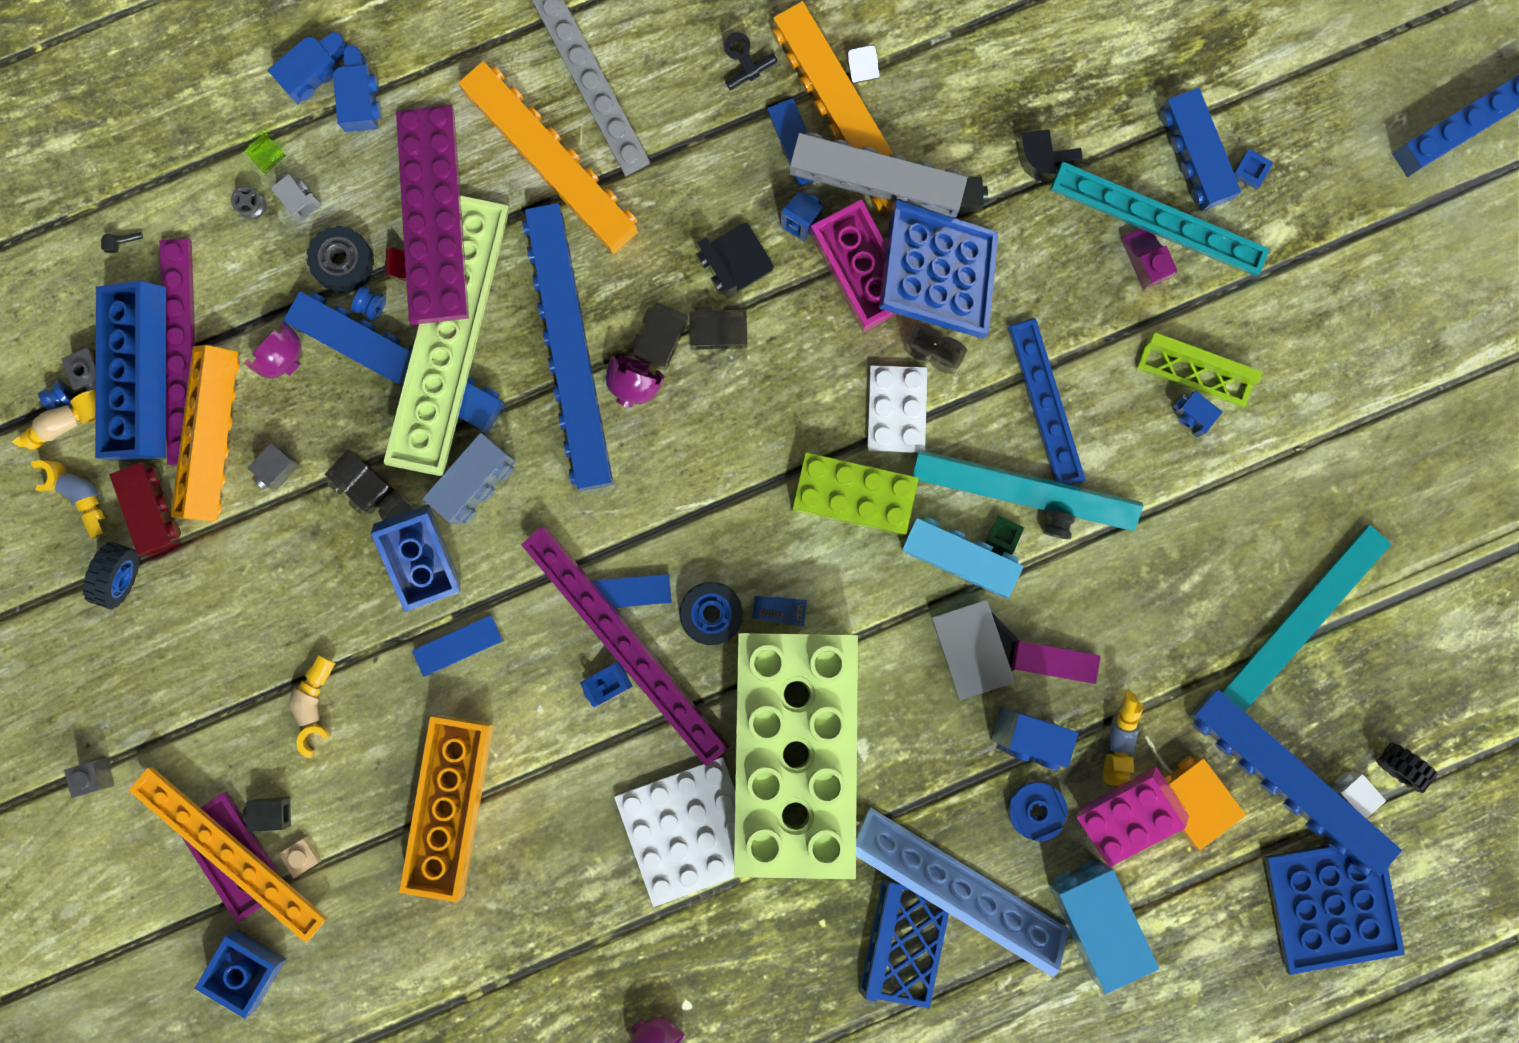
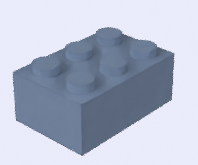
[423,433,517,525]

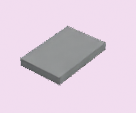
[931,600,1015,700]

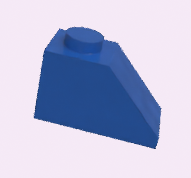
[781,192,823,242]

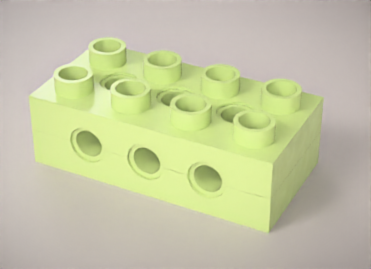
[734,633,858,879]

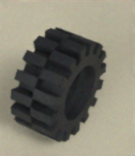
[1376,742,1438,793]

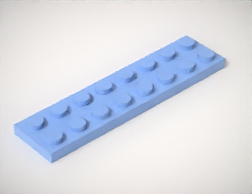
[856,807,1069,977]

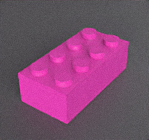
[810,199,898,333]

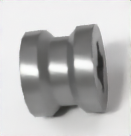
[231,186,266,219]

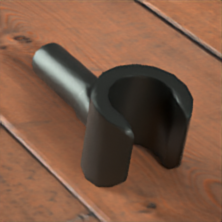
[101,232,143,253]

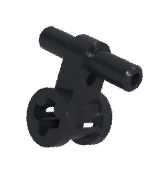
[724,32,778,90]

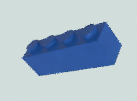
[1160,88,1241,212]

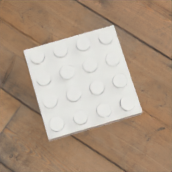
[614,756,735,907]

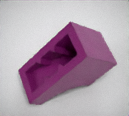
[1121,229,1178,290]

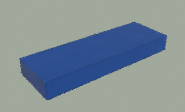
[767,98,815,188]
[592,574,672,608]
[412,615,504,677]

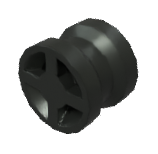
[1042,511,1076,540]

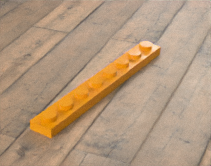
[128,767,328,943]

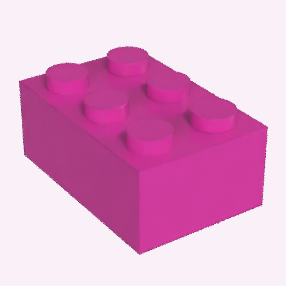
[1077,766,1189,867]

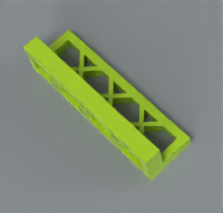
[1136,332,1263,408]

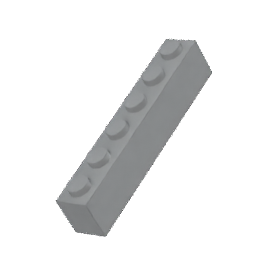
[790,132,968,218]

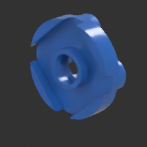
[1008,782,1068,841]

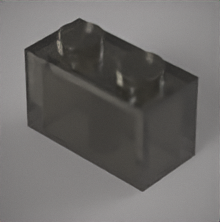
[631,302,689,372]

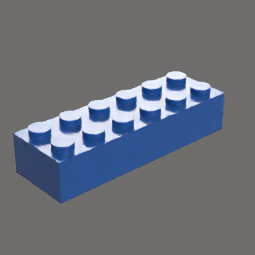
[95,281,166,461]

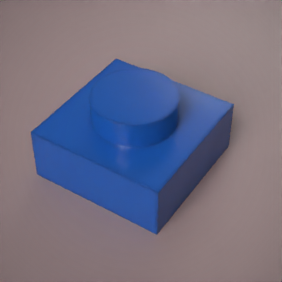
[1234,149,1274,190]

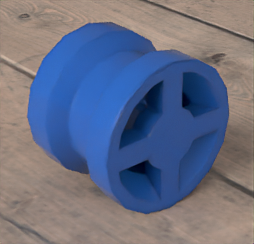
[351,286,386,321]
[38,380,75,411]

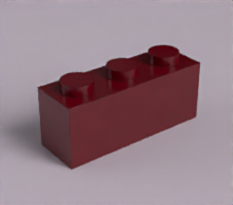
[109,462,181,556]

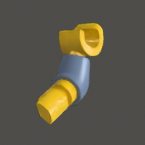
[30,460,106,540]
[1103,689,1143,786]

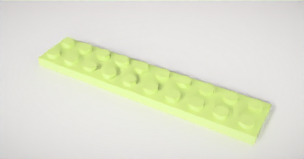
[384,196,510,476]

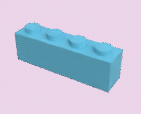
[902,517,1024,599]

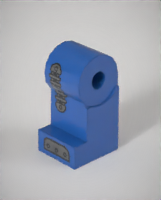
[752,596,807,626]

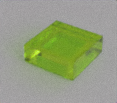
[244,133,286,174]

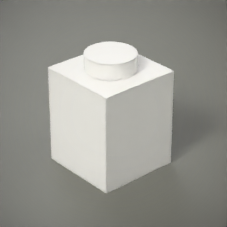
[1332,771,1386,819]

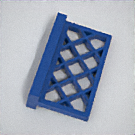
[859,877,949,1008]

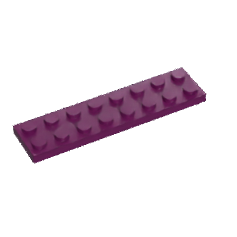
[396,105,469,325]

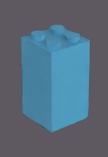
[1048,859,1160,994]

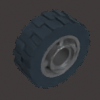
[306,226,374,293]

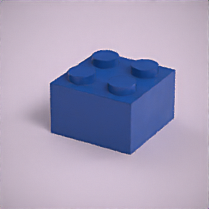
[194,929,287,1019]

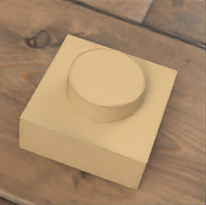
[279,837,321,879]

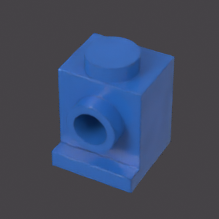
[1173,390,1222,437]

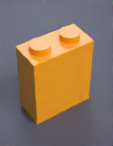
[1162,756,1246,850]

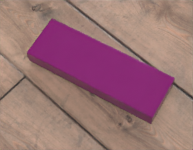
[1011,641,1101,684]

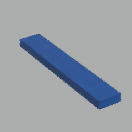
[1007,318,1086,485]

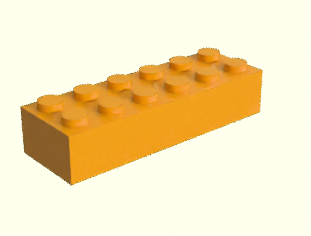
[399,714,494,903]

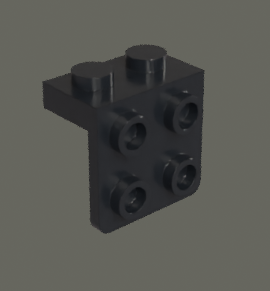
[696,223,774,299]

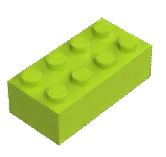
[792,453,919,536]

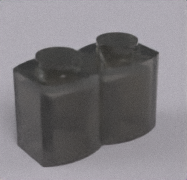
[689,306,748,350]
[904,324,968,374]
[325,449,394,514]

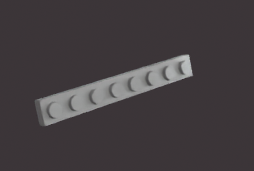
[531,0,650,177]

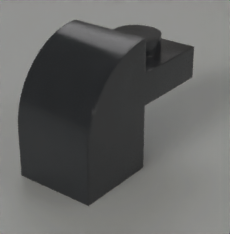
[1017,129,1083,182]

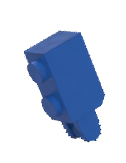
[267,31,348,105]
[333,45,382,132]

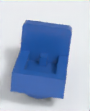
[580,662,633,708]

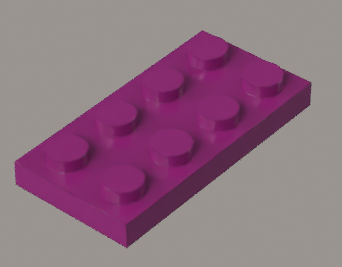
[182,792,284,923]

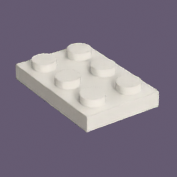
[867,366,927,453]

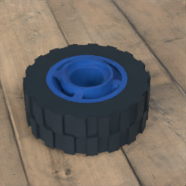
[83,542,139,610]
[680,582,743,646]

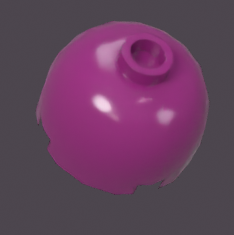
[244,322,302,379]
[605,356,664,407]
[628,1017,685,1043]

